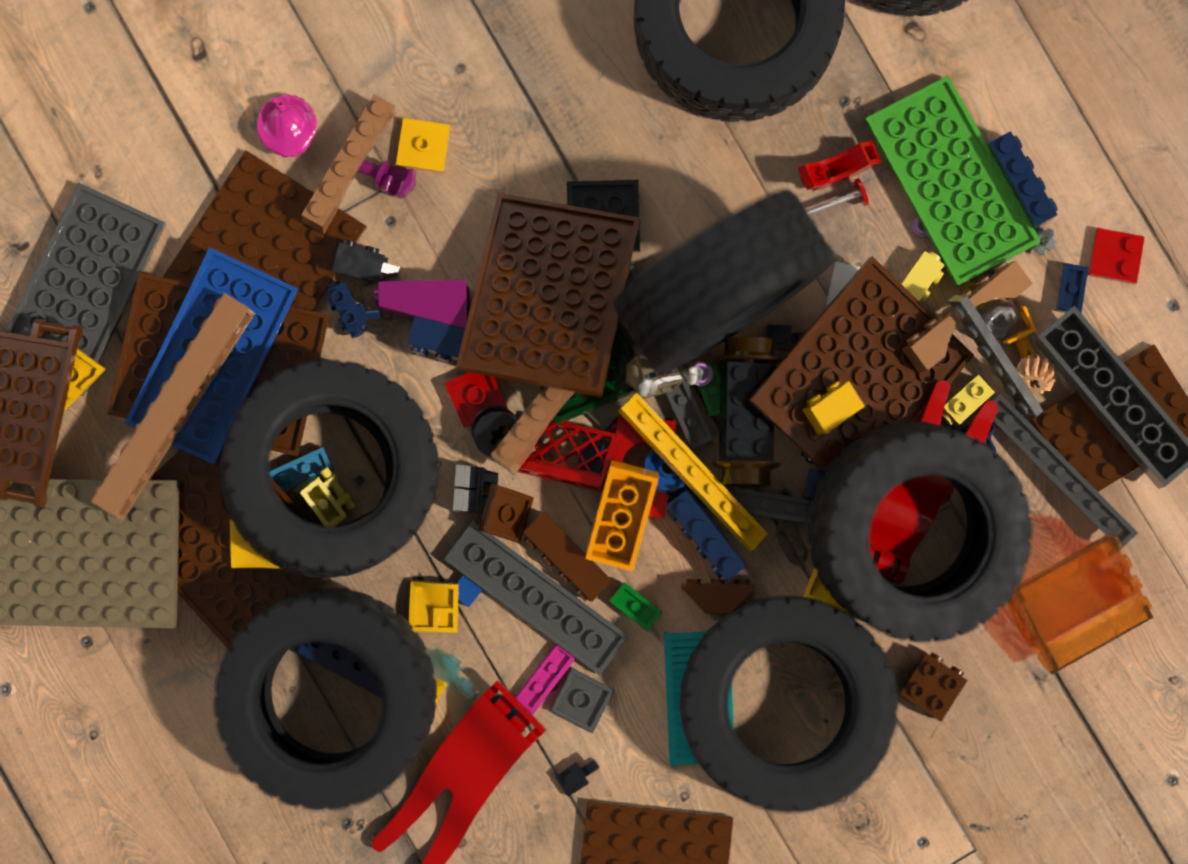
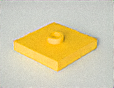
[396,118,451,173]

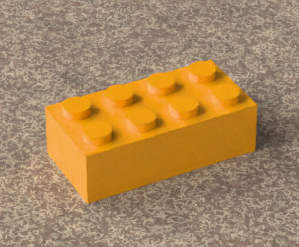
[585,460,659,571]

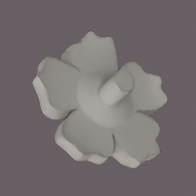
[1030,228,1058,257]

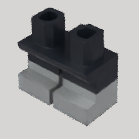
[453,464,499,512]

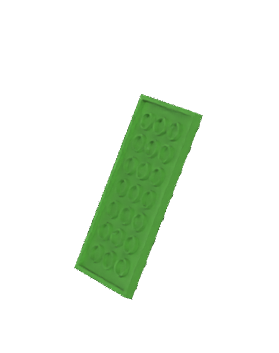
[864,76,1041,287]

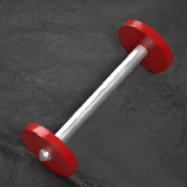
[807,178,869,215]

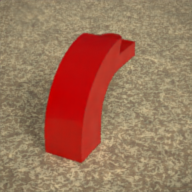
[798,140,881,191]

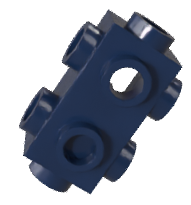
[326,281,380,339]

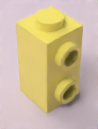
[901,251,944,304]
[942,374,995,426]

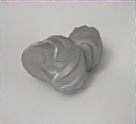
[976,305,1017,339]

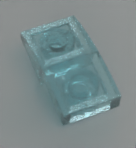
[440,653,476,700]

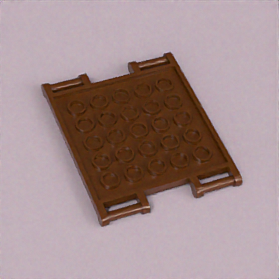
[0,319,83,508]

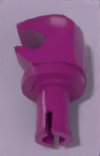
[357,160,416,199]

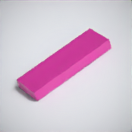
[516,644,576,715]

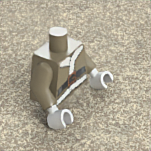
[626,343,703,399]

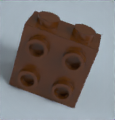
[897,652,968,721]

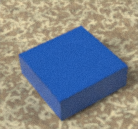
[457,575,483,607]

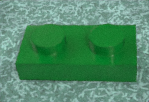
[698,364,721,417]
[609,582,662,631]

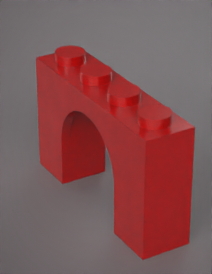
[611,414,676,519]

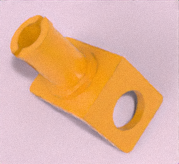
[1001,305,1037,359]

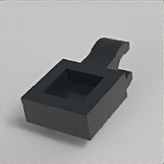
[767,324,804,351]
[555,759,599,797]

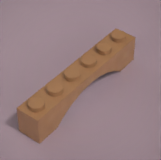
[301,94,395,234]
[902,261,1033,372]
[491,387,575,475]

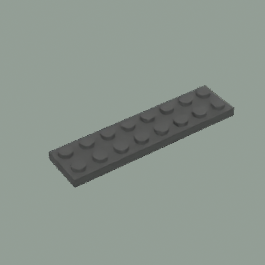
[444,521,629,675]

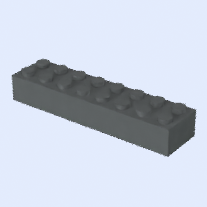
[1032,306,1188,489]

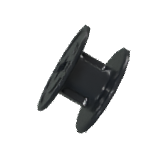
[471,405,517,458]

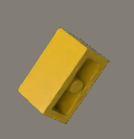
[803,381,864,434]

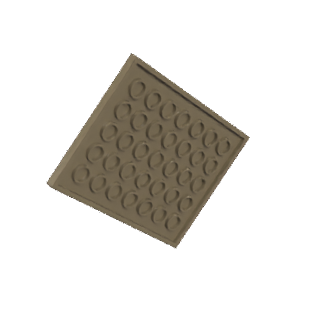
[0,479,179,628]

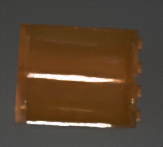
[1007,533,1153,675]

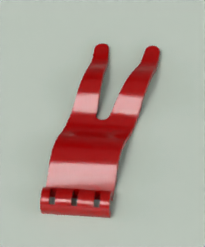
[869,380,998,584]
[372,680,547,864]

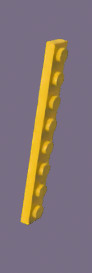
[617,392,768,552]

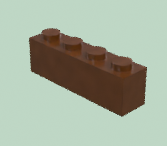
[523,512,613,602]

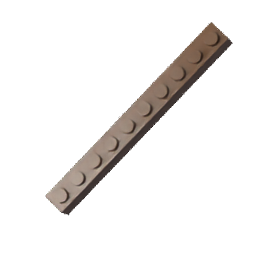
[91,293,255,521]

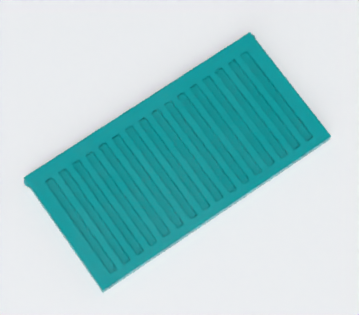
[664,631,734,766]

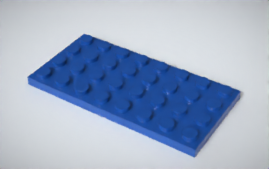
[125,247,299,465]

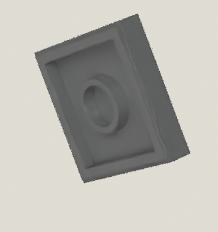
[550,668,615,734]

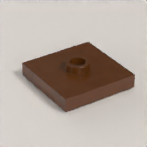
[478,484,534,544]

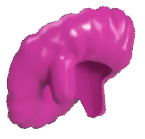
[256,94,317,158]

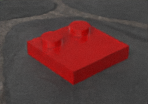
[1088,228,1145,284]
[444,372,508,428]

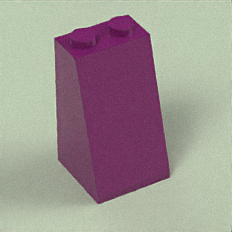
[374,279,469,329]

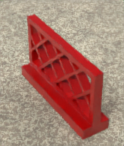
[517,419,619,493]

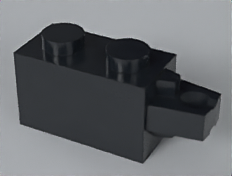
[328,239,400,283]

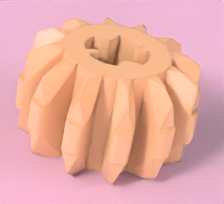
[1016,355,1057,394]

